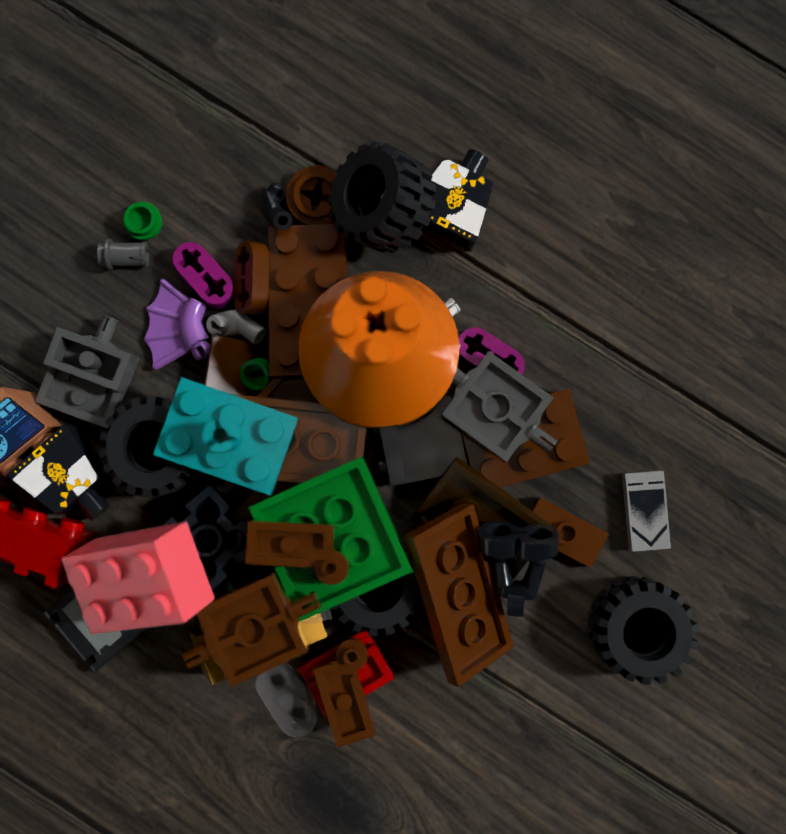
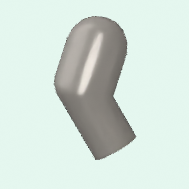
[206,310,267,345]

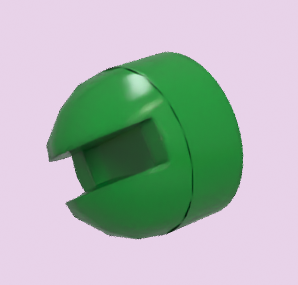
[240,358,272,391]

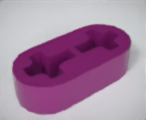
[173,242,234,309]
[459,327,525,375]

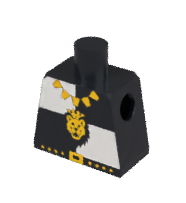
[423,149,494,251]
[7,424,110,521]

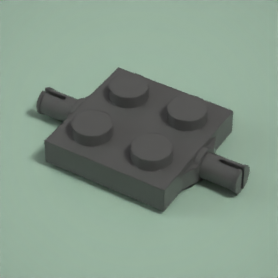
[441,351,558,463]

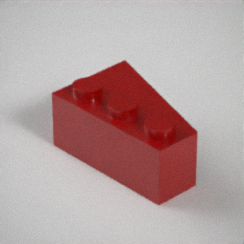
[0,498,96,588]

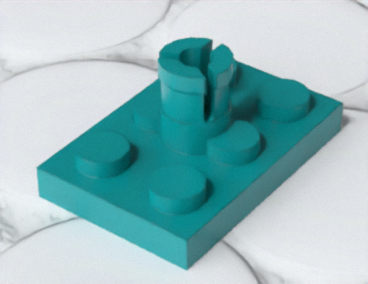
[153,377,299,496]

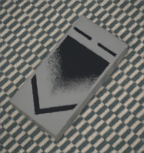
[622,470,671,552]

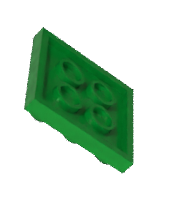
[249,456,413,622]

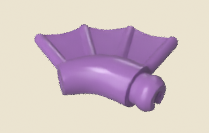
[144,279,211,370]

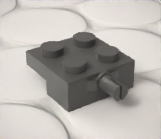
[35,315,140,429]

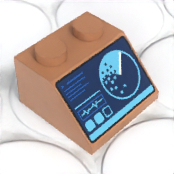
[0,387,62,478]

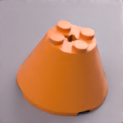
[298,271,459,428]

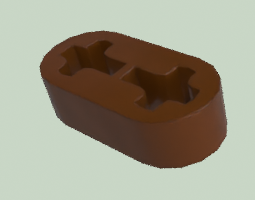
[234,240,269,316]

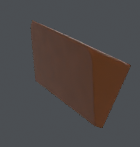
[205,335,255,396]

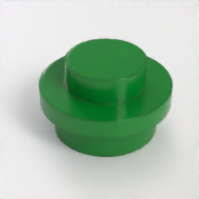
[123,202,163,241]

